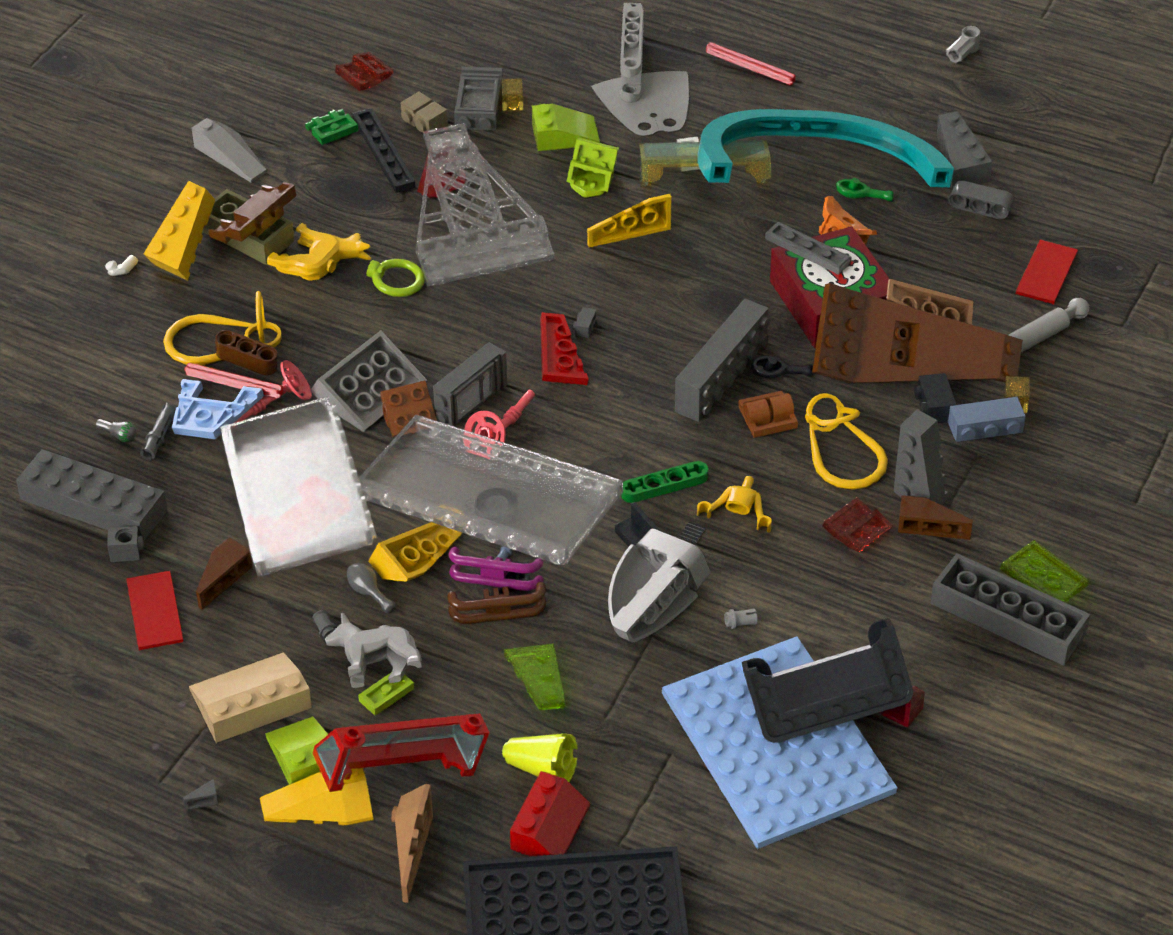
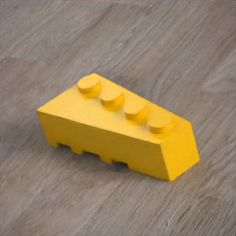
[144,181,215,280]

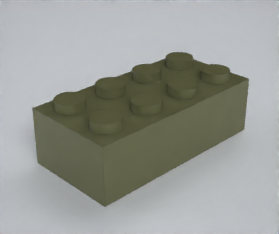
[202,189,295,265]

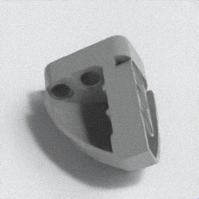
[608,529,711,642]

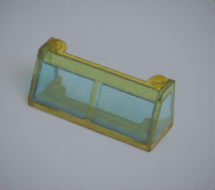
[639,140,771,187]

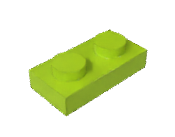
[358,672,414,716]

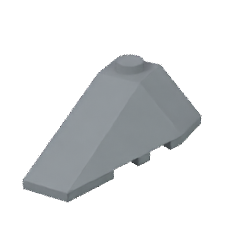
[192,118,267,183]

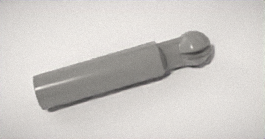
[1008,298,1089,353]

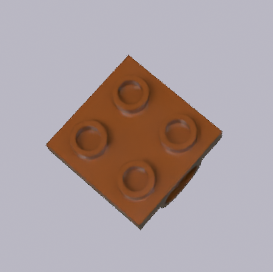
[380,380,438,437]
[738,391,798,438]

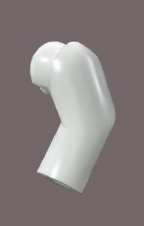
[105,255,138,276]

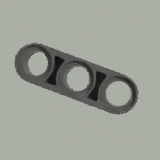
[948,181,1014,219]

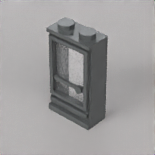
[454,67,503,130]
[433,342,507,429]

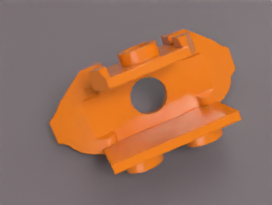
[819,196,877,245]

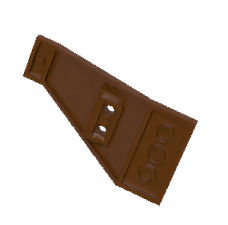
[812,283,1023,385]

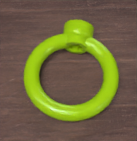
[367,259,425,297]

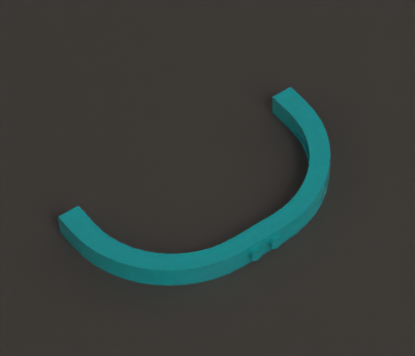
[697,109,954,187]

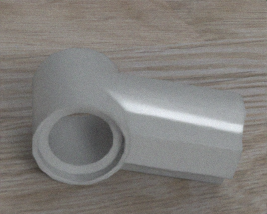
[946,26,980,64]

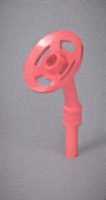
[231,360,312,427]
[464,390,535,458]

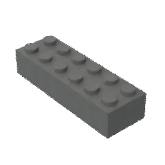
[675,299,770,422]
[16,449,168,541]
[931,553,1090,666]

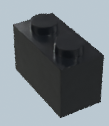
[914,373,956,423]

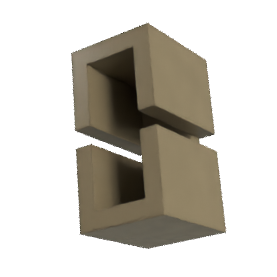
[401,92,448,137]

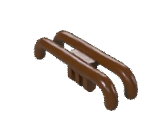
[447,582,546,624]

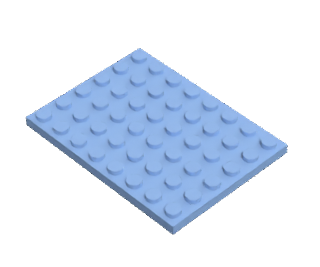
[662,636,897,849]

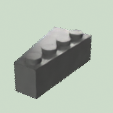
[894,409,949,505]

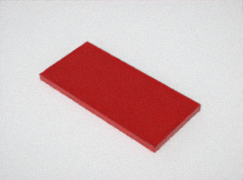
[1015,240,1078,304]
[126,571,183,650]

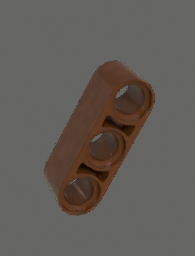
[215,330,277,376]

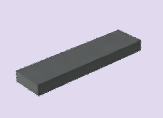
[765,222,852,275]

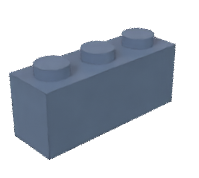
[948,397,1025,442]

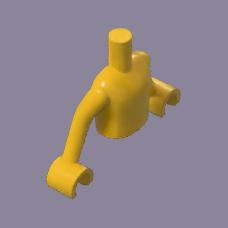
[697,476,772,533]

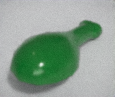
[836,178,894,202]

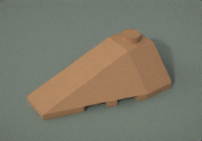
[392,784,433,903]

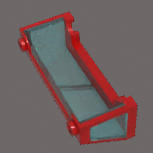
[312,714,490,792]

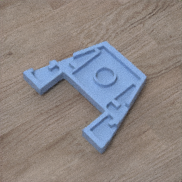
[172,379,264,439]

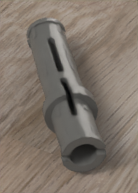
[140,403,176,461]

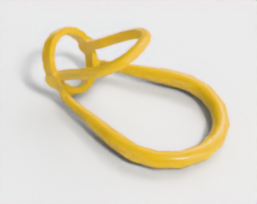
[805,393,888,490]

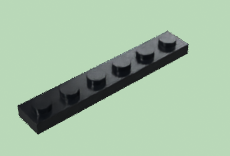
[352,108,416,193]

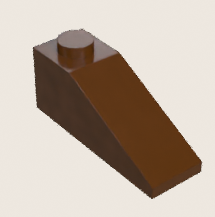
[898,495,973,540]
[196,537,253,610]

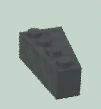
[936,111,992,190]

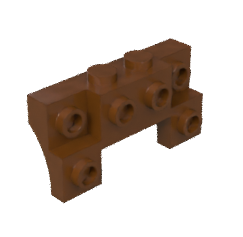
[208,182,297,243]

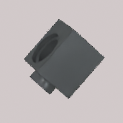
[107,526,144,562]

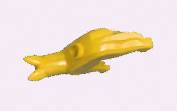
[267,223,371,281]

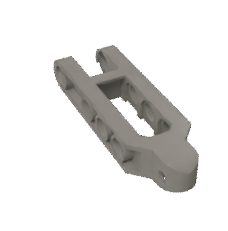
[620,3,644,103]

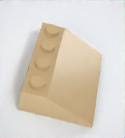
[189,652,312,743]

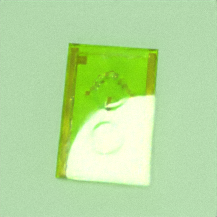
[1000,540,1089,602]

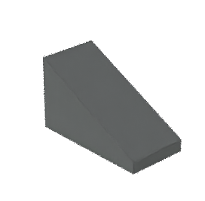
[183,779,218,810]

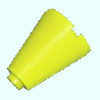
[502,733,578,782]

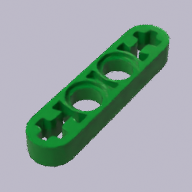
[621,461,708,503]

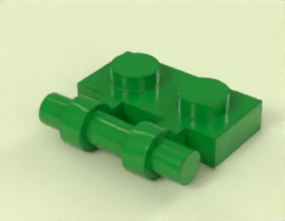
[305,109,358,145]

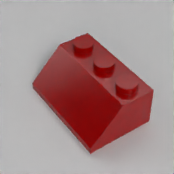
[510,771,590,856]

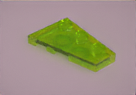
[504,643,565,710]

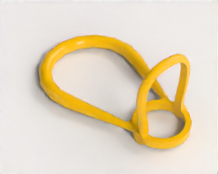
[163,291,282,365]

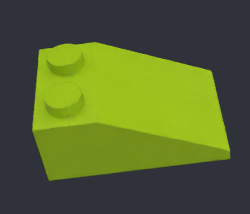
[532,104,600,151]
[265,717,333,785]

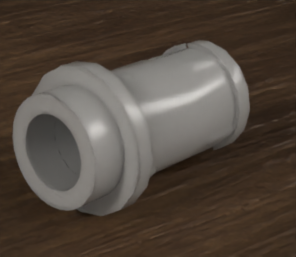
[724,609,757,629]

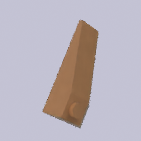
[887,279,973,325]

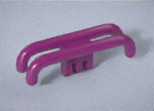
[448,547,544,591]

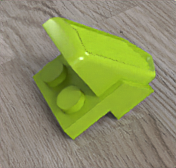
[567,138,619,198]

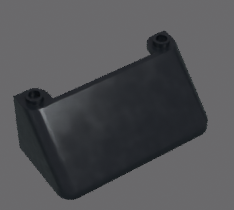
[742,618,913,743]

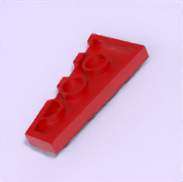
[540,312,589,385]

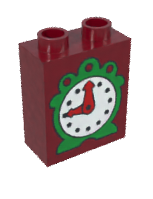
[770,226,889,348]

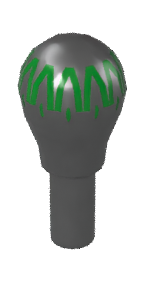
[96,419,137,442]

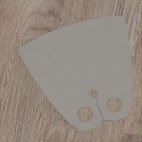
[591,71,689,136]

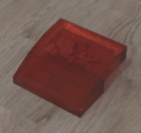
[335,52,394,91]
[822,497,893,552]

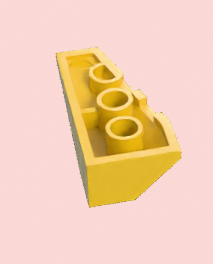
[587,194,671,248]
[368,516,463,582]
[260,768,373,825]

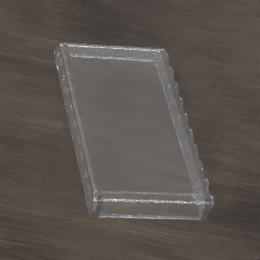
[220,396,377,577]
[357,415,623,565]

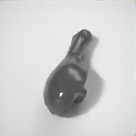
[346,563,396,614]

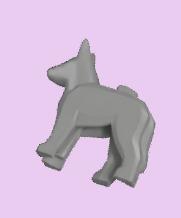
[324,613,422,688]

